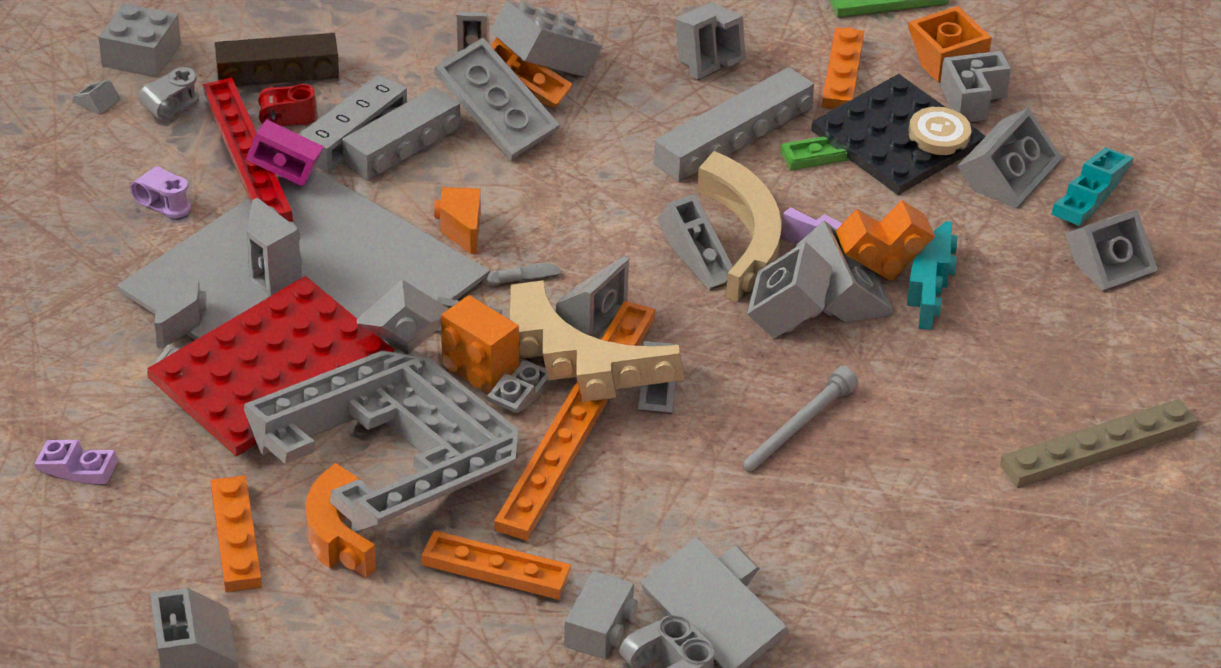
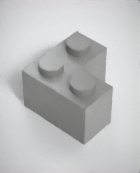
[940,51,1011,123]

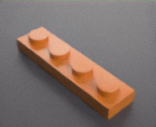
[822,27,865,109]
[210,475,262,592]
[421,530,572,600]

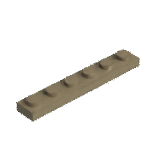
[1000,399,1198,488]

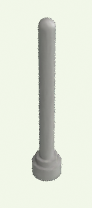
[743,366,859,471]

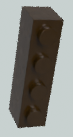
[214,33,339,86]

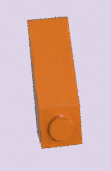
[490,37,573,108]

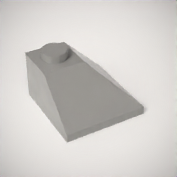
[556,256,629,338]
[357,279,448,355]

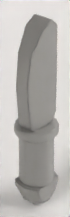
[487,263,561,286]

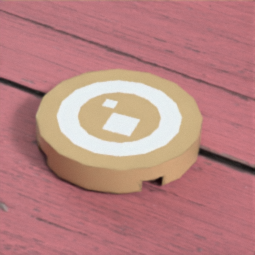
[909,107,971,155]

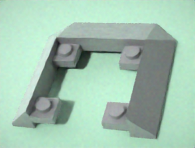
[244,351,519,532]

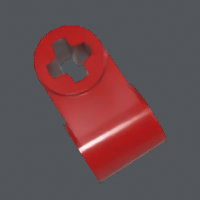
[258,84,318,126]

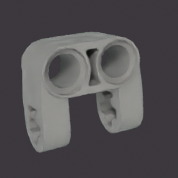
[619,615,714,668]

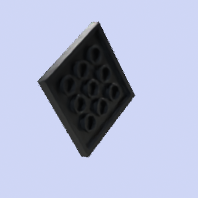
[811,74,986,195]

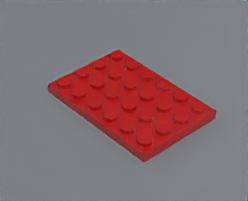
[147,276,394,457]

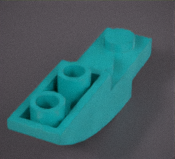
[907,221,957,330]

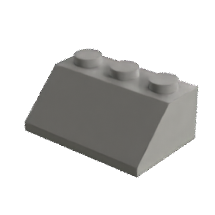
[958,107,1062,208]
[796,221,894,322]

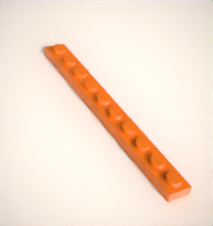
[494,301,655,541]

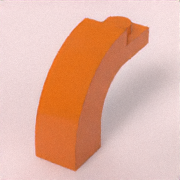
[306,463,376,578]

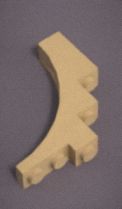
[510,280,684,402]

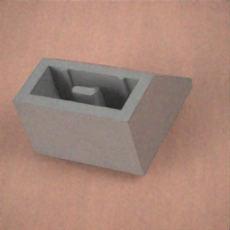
[246,198,302,296]
[150,588,238,668]

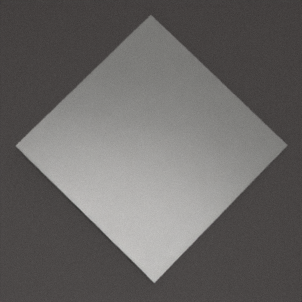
[117,169,490,347]

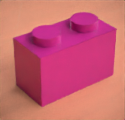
[245,120,324,187]

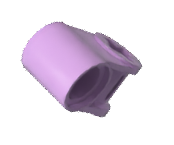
[130,166,191,219]

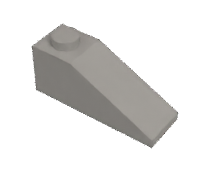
[657,193,733,290]

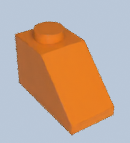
[434,187,481,254]

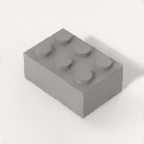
[490,0,602,77]

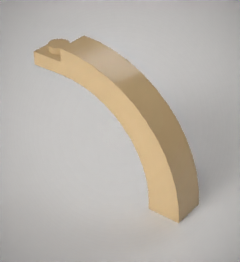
[698,151,781,302]

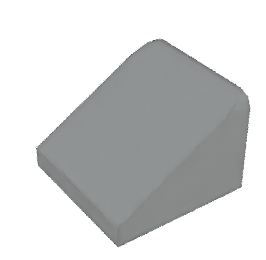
[72,80,120,114]
[718,545,760,586]

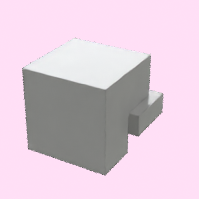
[675,2,746,79]

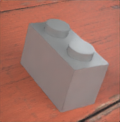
[564,571,638,659]

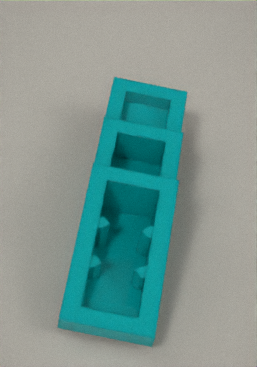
[1051,147,1134,226]

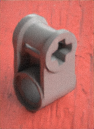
[139,67,199,120]

